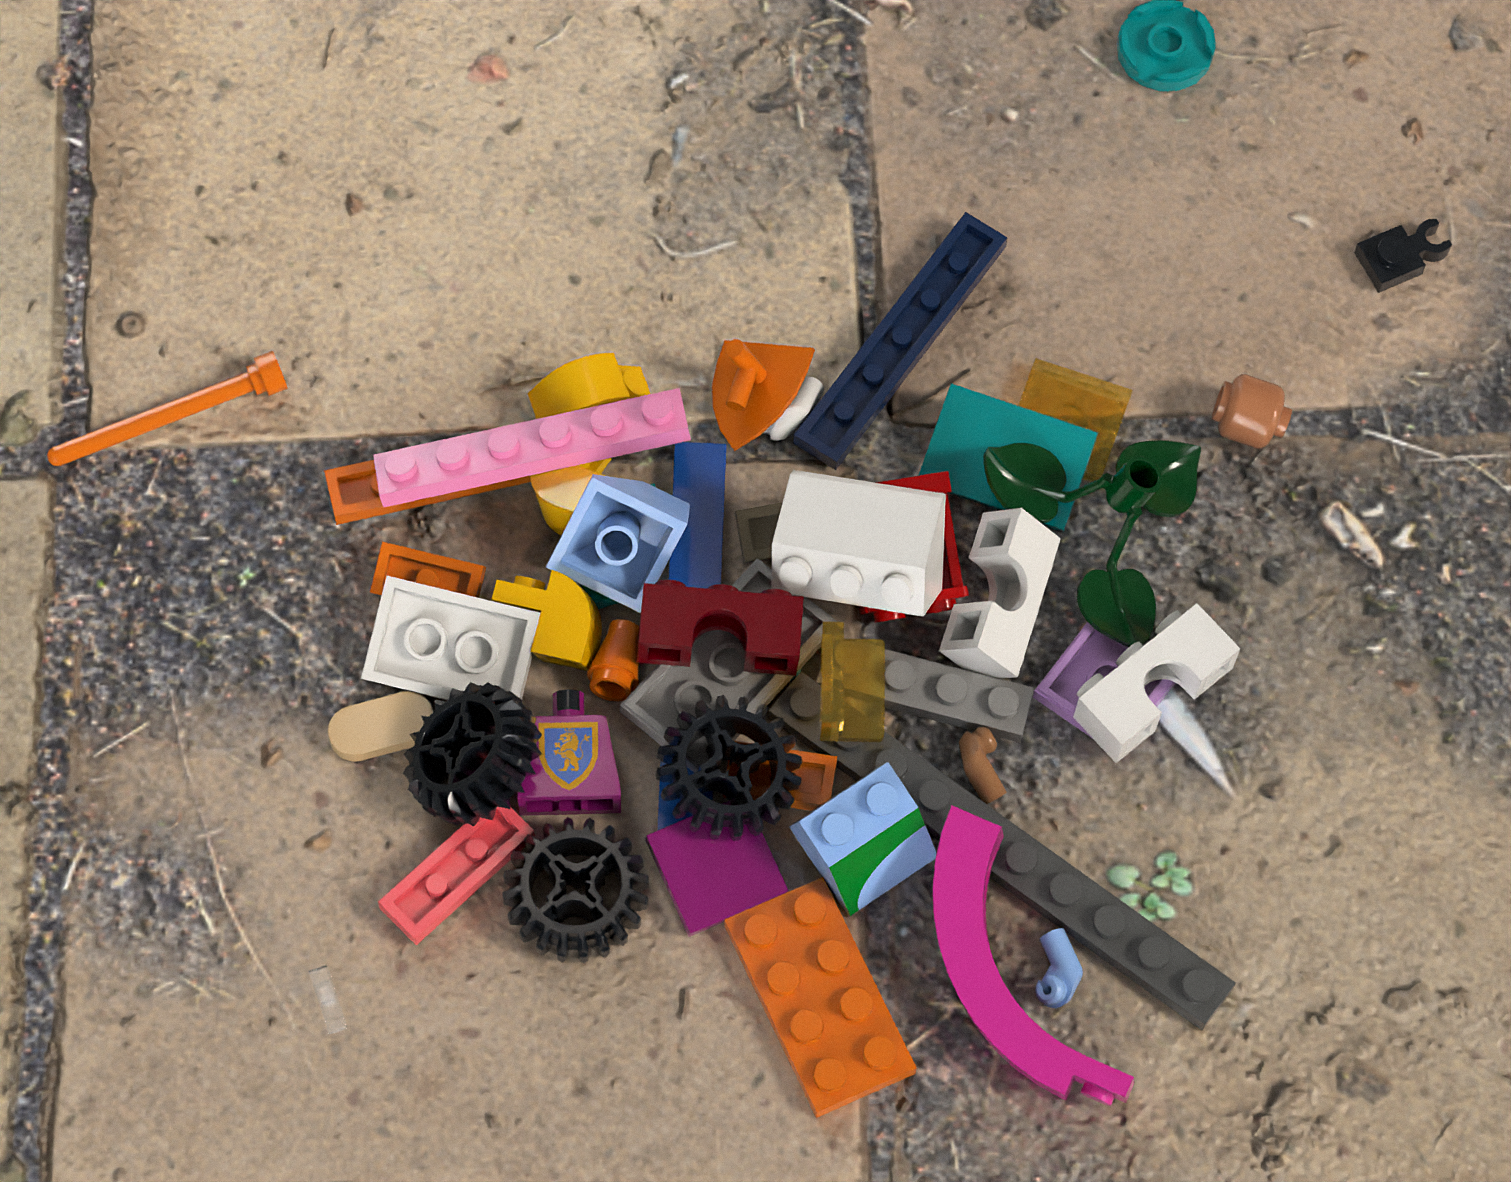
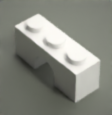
[939,508,1061,679]
[1073,603,1240,763]

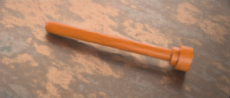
[47,351,288,466]

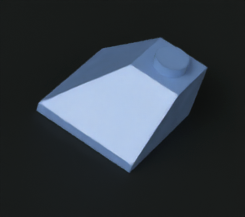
[546,474,690,613]

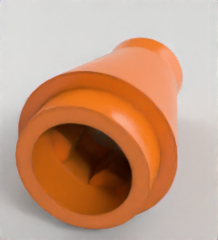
[587,619,640,701]

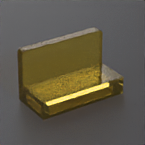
[820,622,885,742]

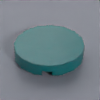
[1117,0,1216,92]

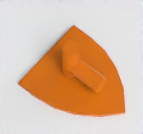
[712,339,815,451]

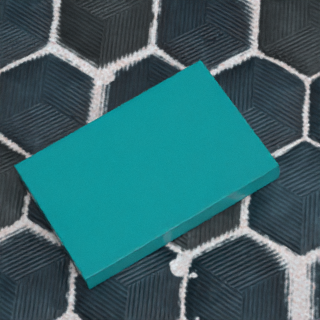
[918,383,1098,532]

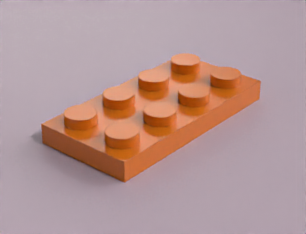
[724,877,917,1118]

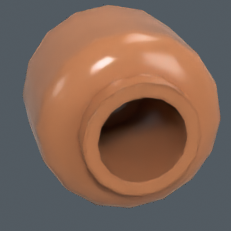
[1211,374,1292,449]

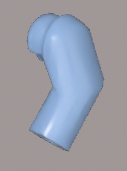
[1035,928,1083,1008]

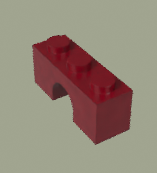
[637,580,804,676]

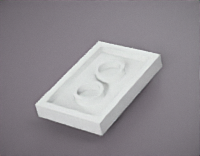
[361,576,540,700]

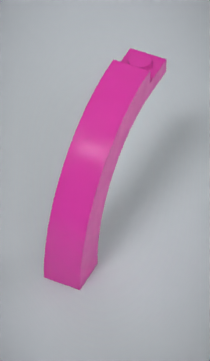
[933,805,1135,1106]

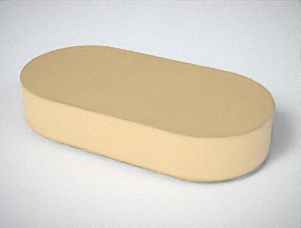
[328,691,433,762]

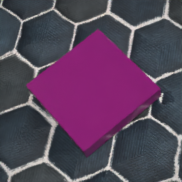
[645,801,789,937]

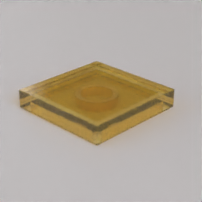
[1018,358,1133,482]

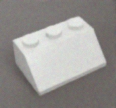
[771,470,946,617]

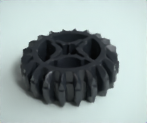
[403,682,542,826]
[655,695,802,841]
[502,817,649,964]

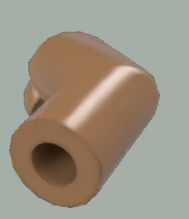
[959,727,1007,804]

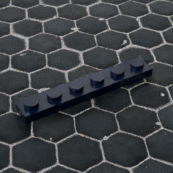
[793,212,1008,470]

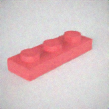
[378,807,535,946]

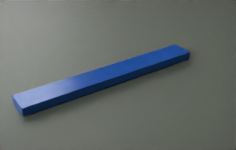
[657,442,727,831]

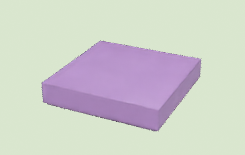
[1033,622,1175,739]

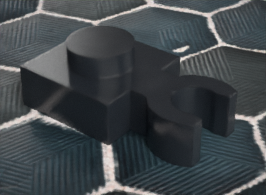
[1354,219,1452,293]

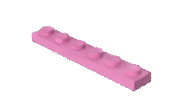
[373,388,691,508]

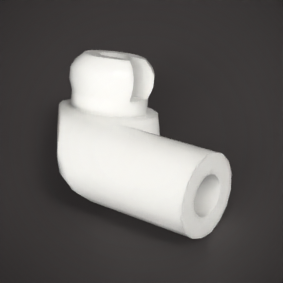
[763,377,824,441]

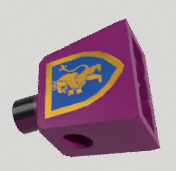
[517,689,621,816]

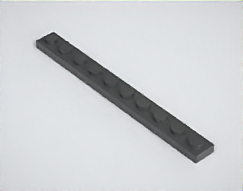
[768,672,1236,1031]

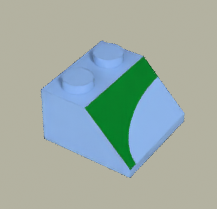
[789,762,937,917]

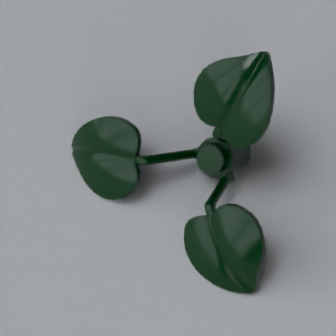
[983,440,1201,647]

